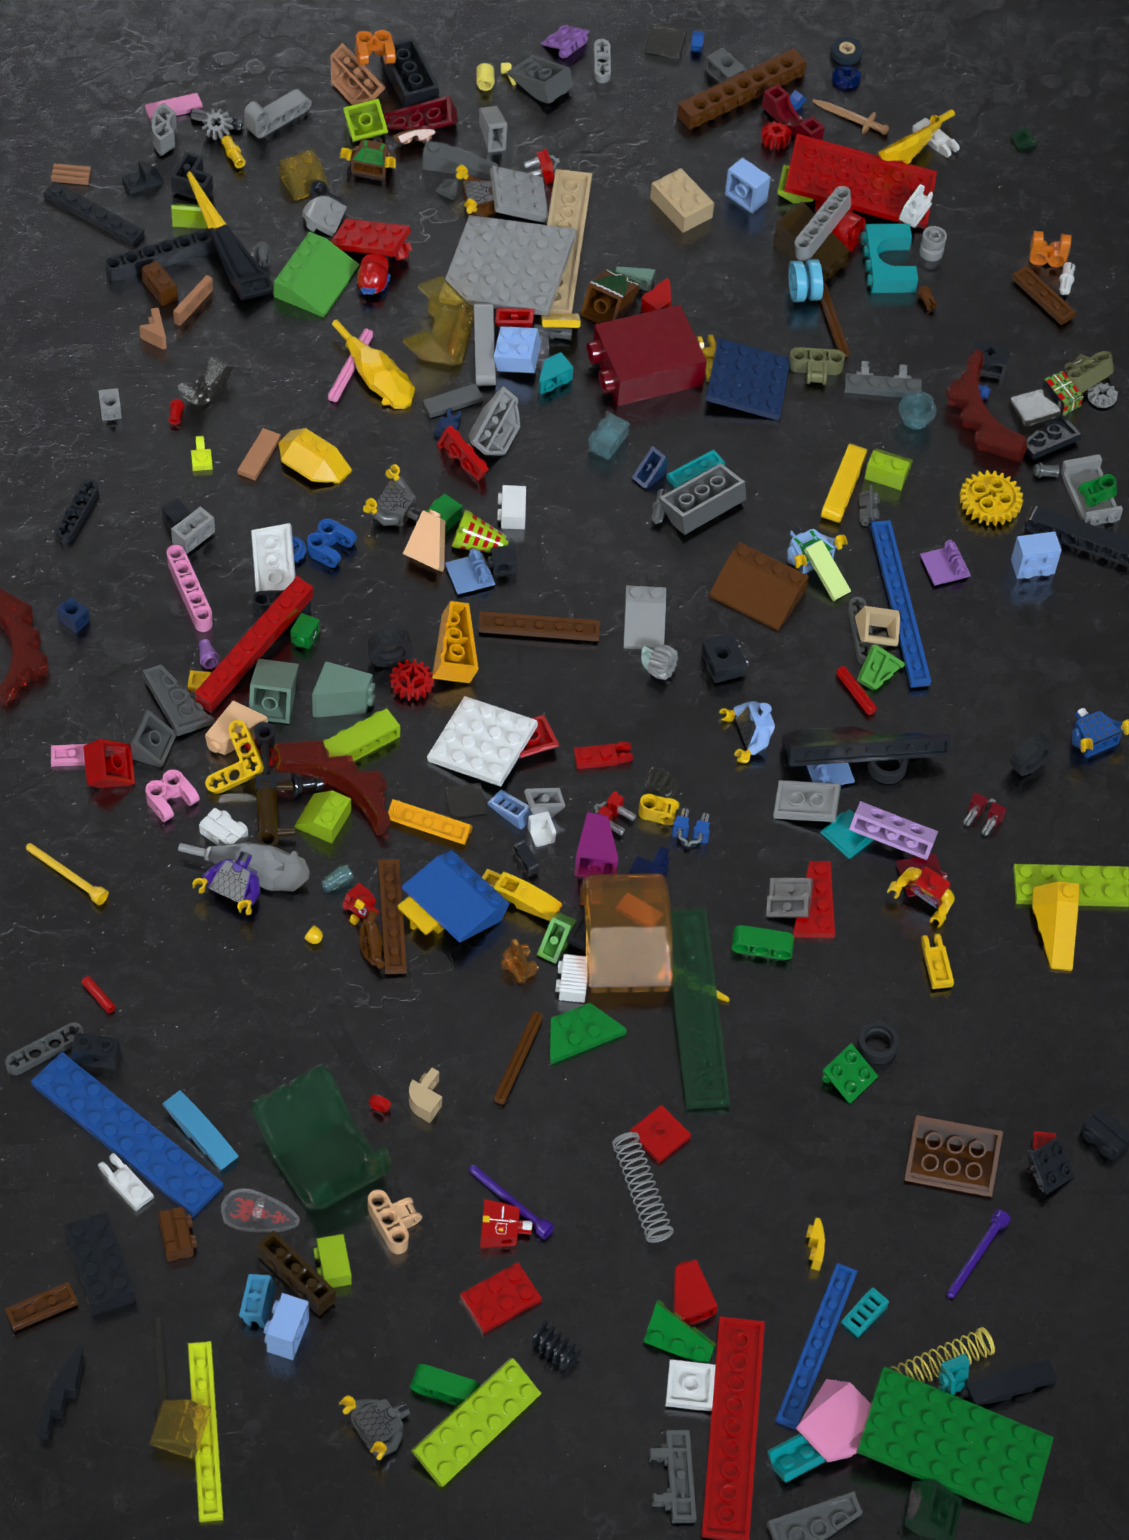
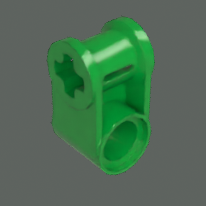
[1078,474,1117,507]

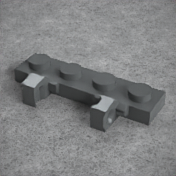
[845,361,921,399]
[649,1430,696,1523]

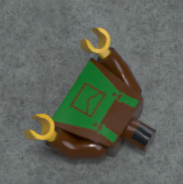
[339,136,396,179]

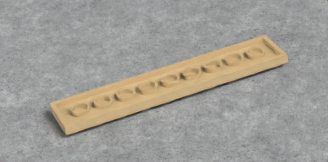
[547,169,592,314]

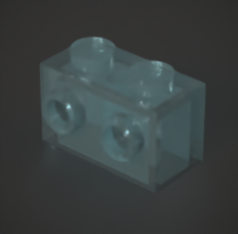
[588,413,629,460]

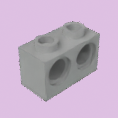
[171,507,215,554]

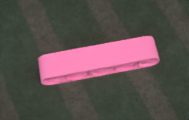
[167,545,213,632]

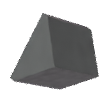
[131,710,176,767]

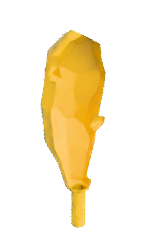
[877,110,955,164]
[332,319,415,409]

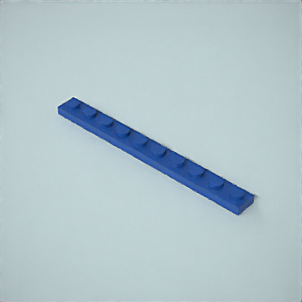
[870,520,931,687]

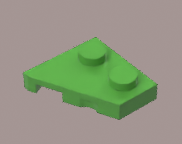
[857,645,905,690]

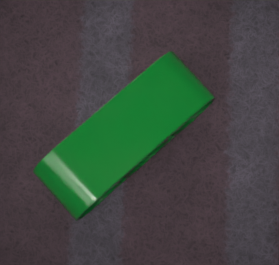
[731,925,795,960]
[410,1364,480,1406]

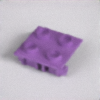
[541,25,589,58]
[920,540,971,586]

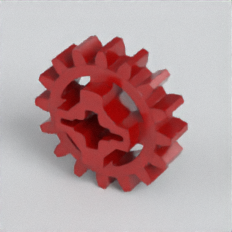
[390,659,434,701]

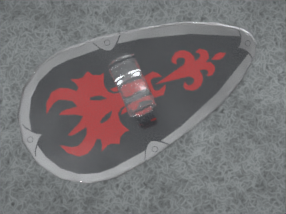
[221,1188,300,1232]

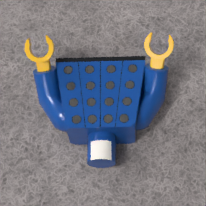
[1072,708,1129,758]

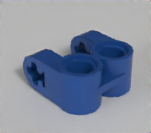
[307,519,357,568]

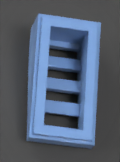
[488,790,533,829]

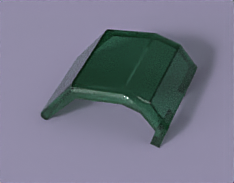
[251,1064,392,1211]

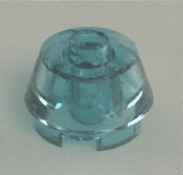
[898,391,937,430]

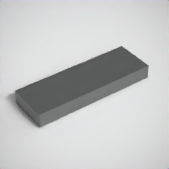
[422,383,483,418]

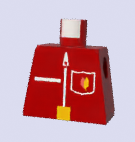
[480,1199,532,1248]

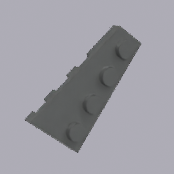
[142,665,215,736]
[767,1492,863,1540]

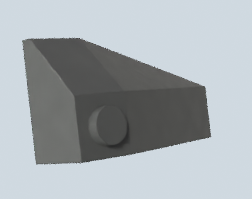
[423,140,498,179]

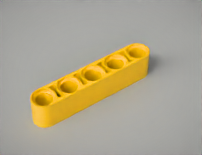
[821,443,868,523]

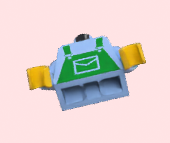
[787,527,848,574]

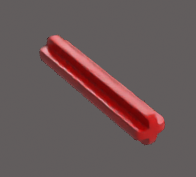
[836,666,877,715]

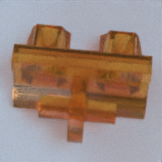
[500,939,538,983]

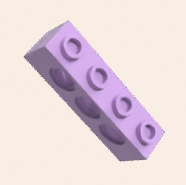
[849,801,938,860]

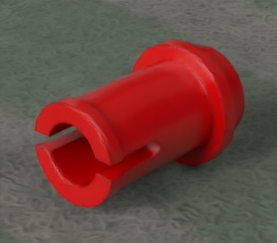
[168,399,185,425]

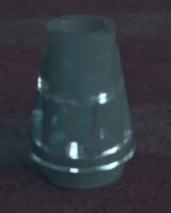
[321,864,354,892]

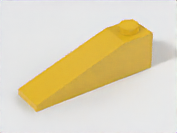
[1032,881,1079,971]

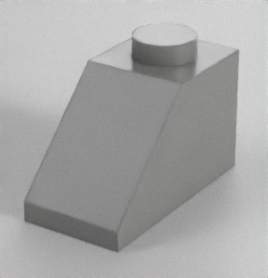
[524,788,565,818]

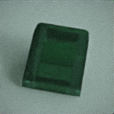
[1011,126,1037,150]

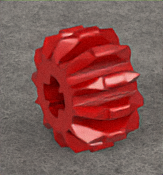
[761,121,792,151]

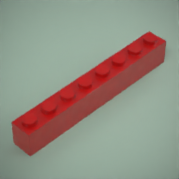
[195,576,313,714]

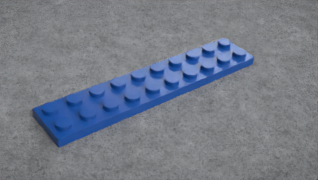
[31,1052,224,1217]

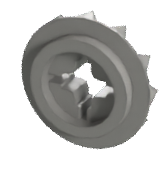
[1087,381,1118,407]

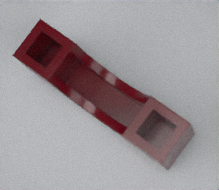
[762,84,825,141]

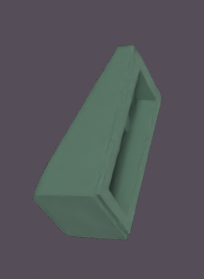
[616,267,655,292]

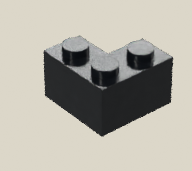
[171,151,213,200]

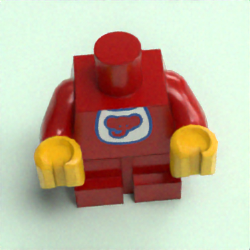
[342,883,379,925]

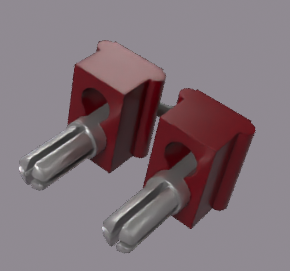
[963,793,1006,835]

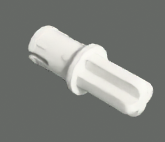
[1059,262,1075,295]

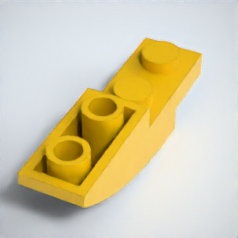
[482,869,563,921]

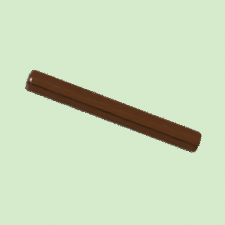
[820,282,850,357]
[494,1011,543,1105]

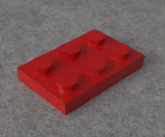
[460,1262,542,1334]

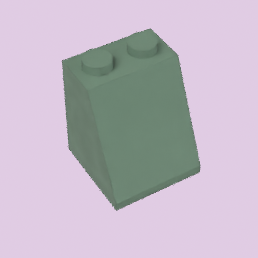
[249,659,299,724]
[312,662,375,717]

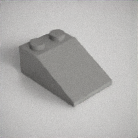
[624,585,666,650]

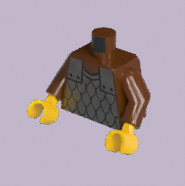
[456,165,495,217]

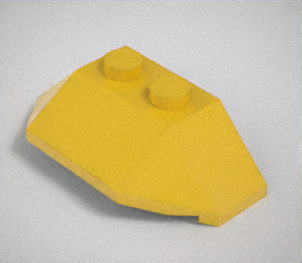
[278,428,352,484]

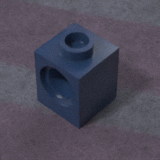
[57,596,90,633]

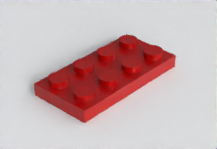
[331,218,411,256]

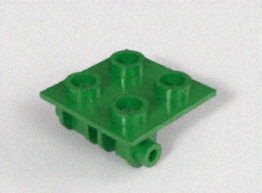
[822,1043,878,1104]

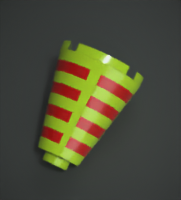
[451,510,508,553]

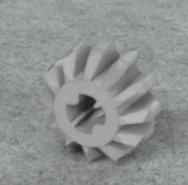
[202,108,233,140]
[647,644,678,680]

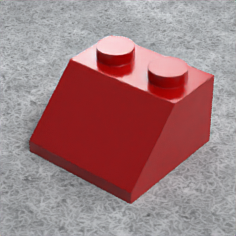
[83,739,135,788]

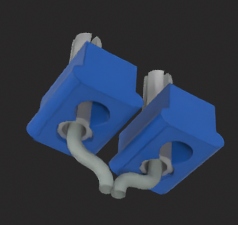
[671,808,710,846]

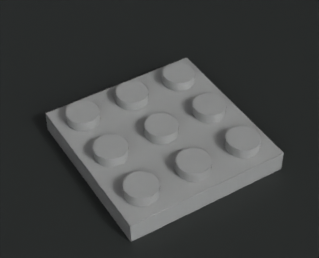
[490,166,548,223]

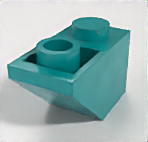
[538,352,573,395]

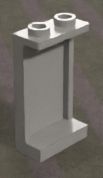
[1060,454,1123,526]

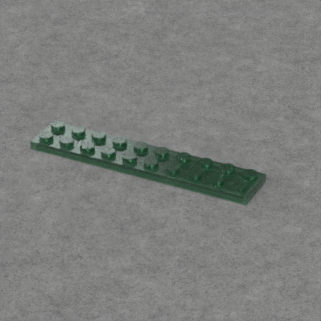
[663,909,730,1109]

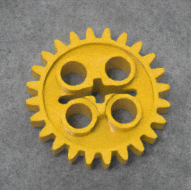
[959,470,1023,526]

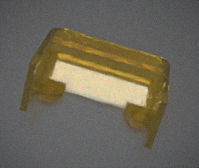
[403,276,474,366]

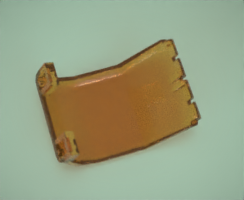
[580,873,673,993]

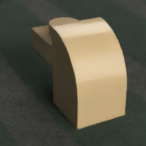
[409,1068,442,1123]

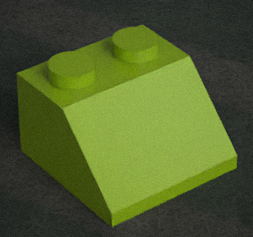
[343,99,388,142]
[865,448,913,490]
[295,791,351,843]

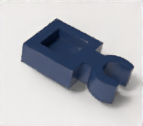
[434,408,461,437]

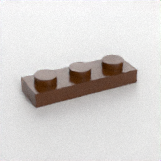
[5,1282,78,1332]

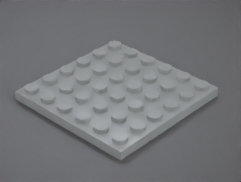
[439,215,577,316]

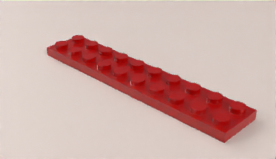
[701,1317,765,1540]

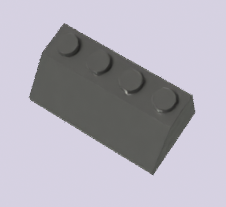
[659,463,746,534]

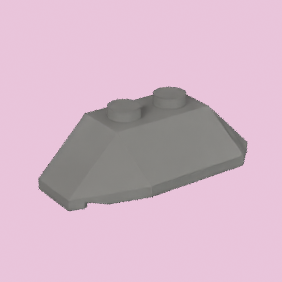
[468,386,520,456]

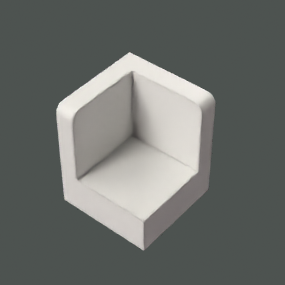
[528,811,556,847]

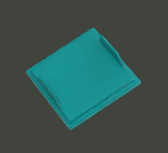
[820,809,874,859]

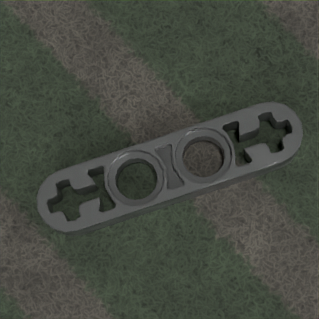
[848,597,875,665]
[5,1023,84,1075]

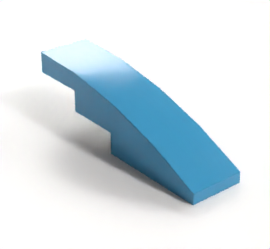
[162,1090,239,1171]

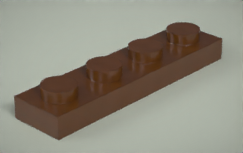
[1012,265,1076,325]

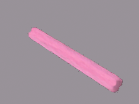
[328,329,373,402]

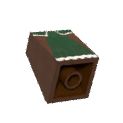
[580,268,641,324]

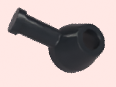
[309,180,343,203]

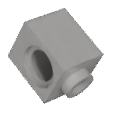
[98,388,122,421]

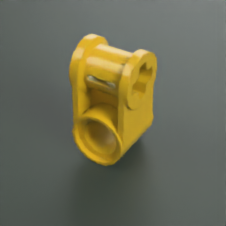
[638,794,679,826]

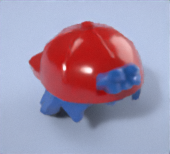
[357,254,391,295]

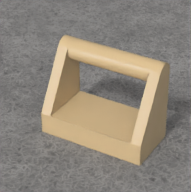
[855,606,900,646]

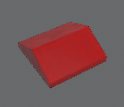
[519,715,559,758]

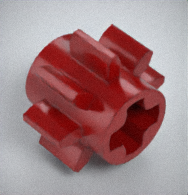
[390,241,412,261]

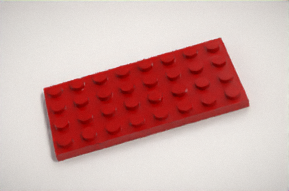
[784,134,937,229]

